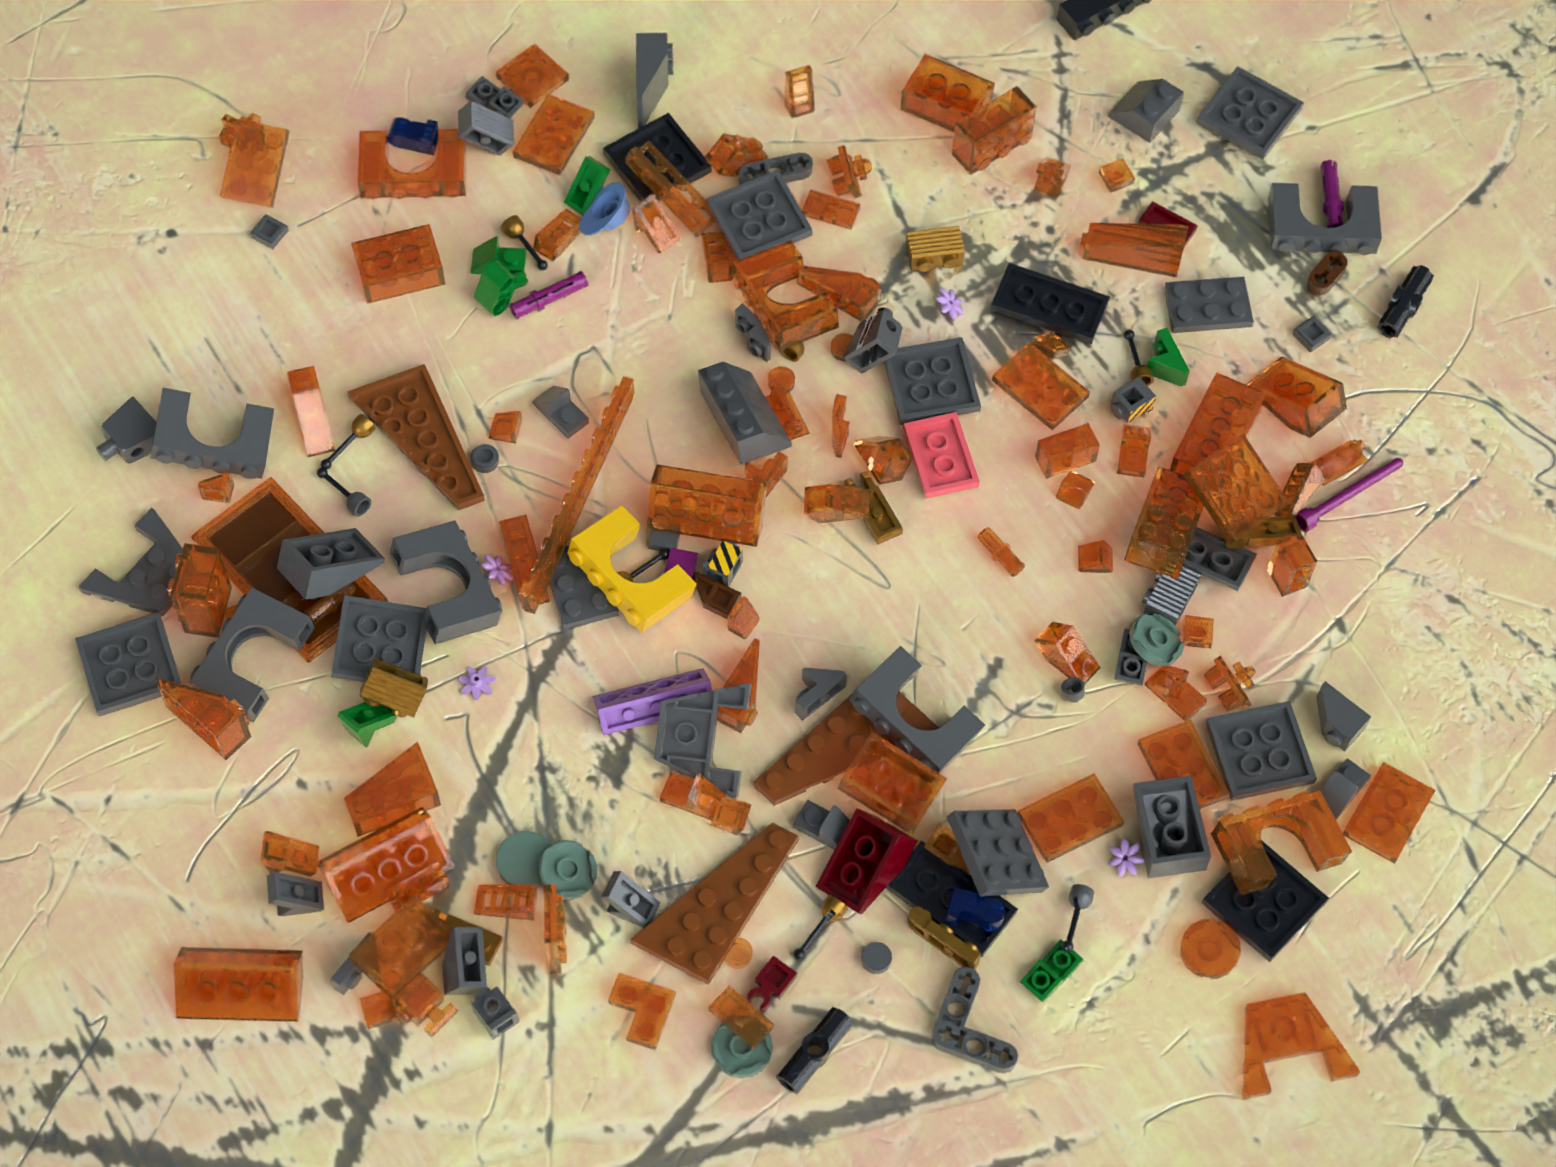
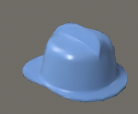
[579,182,630,235]

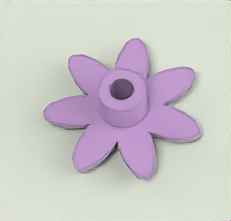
[936,288,964,319]
[481,554,513,585]
[458,666,496,700]
[1108,838,1145,877]

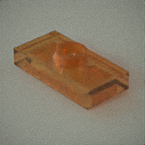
[802,189,860,230]
[708,985,774,1049]

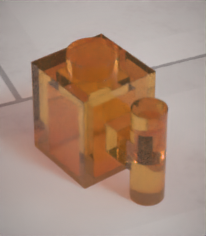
[395,973,458,1037]

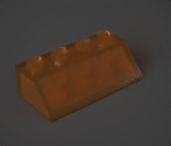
[316,807,455,923]
[174,947,303,1022]

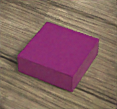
[664,548,698,579]

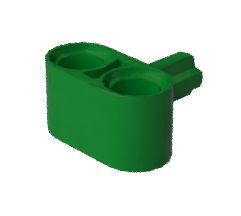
[474,260,528,316]

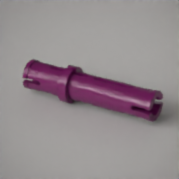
[1320,160,1344,228]
[509,271,588,320]

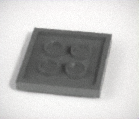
[1196,66,1304,160]
[706,170,812,265]
[884,337,981,425]
[331,595,427,682]
[75,612,184,717]
[1206,701,1317,801]
[947,809,1049,896]

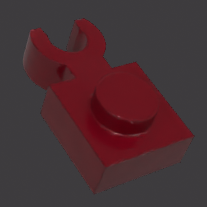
[747,956,797,1013]

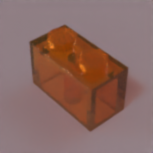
[1035,423,1100,479]
[1267,533,1317,597]

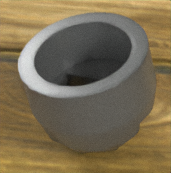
[1061,677,1085,703]

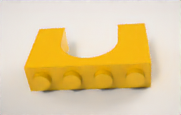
[567,505,696,633]

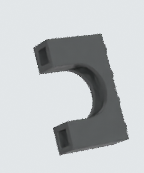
[1268,183,1382,255]
[150,388,274,479]
[389,520,502,644]
[189,587,315,723]
[849,646,985,780]

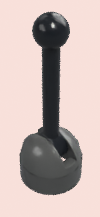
[317,467,371,516]
[1062,884,1094,952]

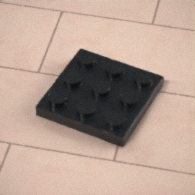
[603,112,712,208]
[1201,840,1329,962]

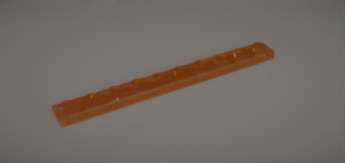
[520,376,635,614]

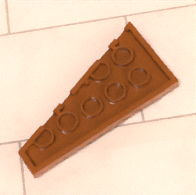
[348,364,485,510]
[754,692,939,806]
[630,823,799,985]

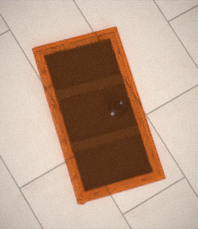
[191,477,388,663]

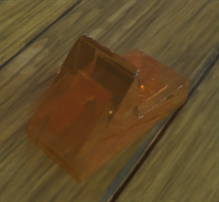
[1034,157,1071,197]
[632,193,682,253]
[1117,424,1151,478]
[744,451,788,510]
[1144,665,1207,722]
[660,772,725,821]
[261,831,319,877]

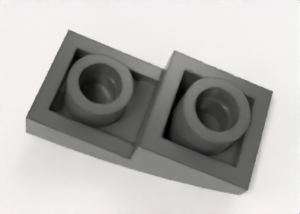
[465,76,524,119]
[735,303,771,362]
[1114,629,1147,686]

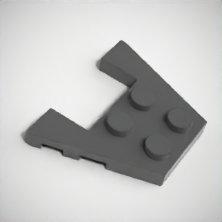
[79,508,200,616]
[654,683,752,797]

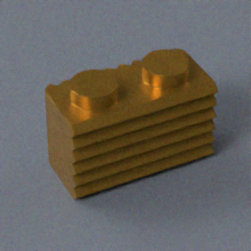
[905,226,965,272]
[359,658,428,718]

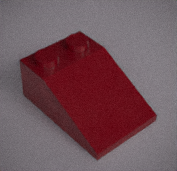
[815,808,918,914]

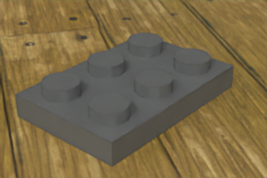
[1164,277,1254,333]
[541,546,619,630]

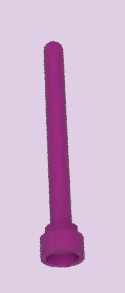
[1294,458,1403,533]

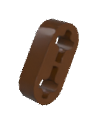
[1307,251,1348,296]

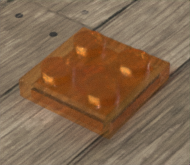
[496,43,569,108]

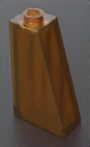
[1079,223,1188,278]

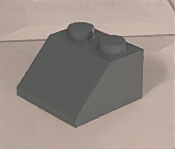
[1108,79,1184,143]

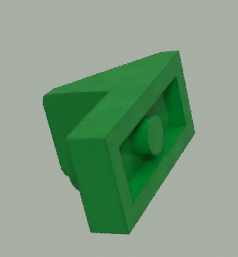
[564,156,611,215]
[471,236,527,275]
[1147,328,1189,387]
[337,702,397,747]

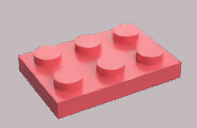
[903,412,980,499]

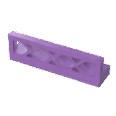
[592,668,712,735]

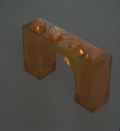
[358,129,467,199]
[731,240,839,351]
[1210,790,1352,895]

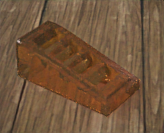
[785,65,815,118]
[533,209,581,261]
[701,231,734,283]
[1273,463,1325,517]
[474,884,538,920]

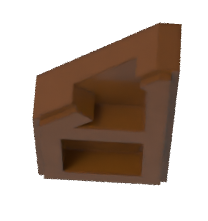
[693,571,741,619]

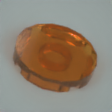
[1180,919,1241,979]

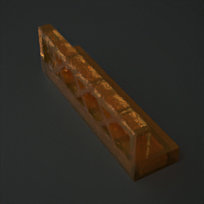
[625,140,716,238]

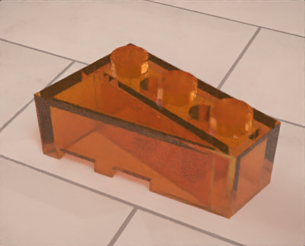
[344,742,441,837]

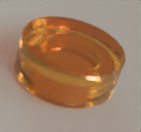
[831,333,853,361]
[768,366,795,395]
[724,938,753,969]

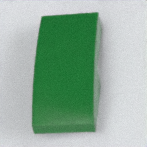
[1020,939,1084,1003]

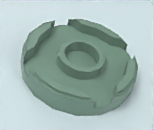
[1129,613,1184,667]
[496,832,551,890]
[537,840,597,900]
[711,1016,772,1078]

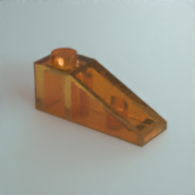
[797,265,882,322]
[287,366,335,457]
[499,514,550,609]
[717,638,760,733]

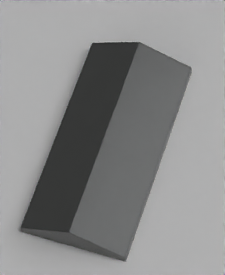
[1134,508,1257,591]

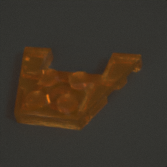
[1242,992,1360,1100]

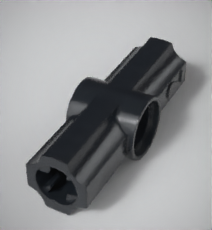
[1377,265,1434,338]
[776,1007,854,1095]

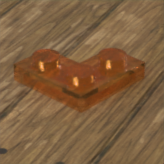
[608,973,676,1050]

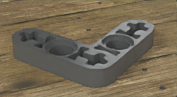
[739,153,813,184]
[932,967,1018,1073]

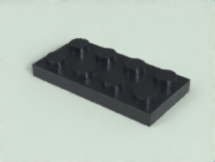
[990,263,1110,344]
[886,840,1018,957]

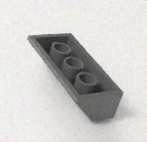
[698,362,792,464]

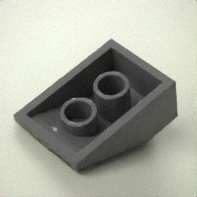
[636,33,673,128]
[277,528,385,600]
[1133,776,1211,878]

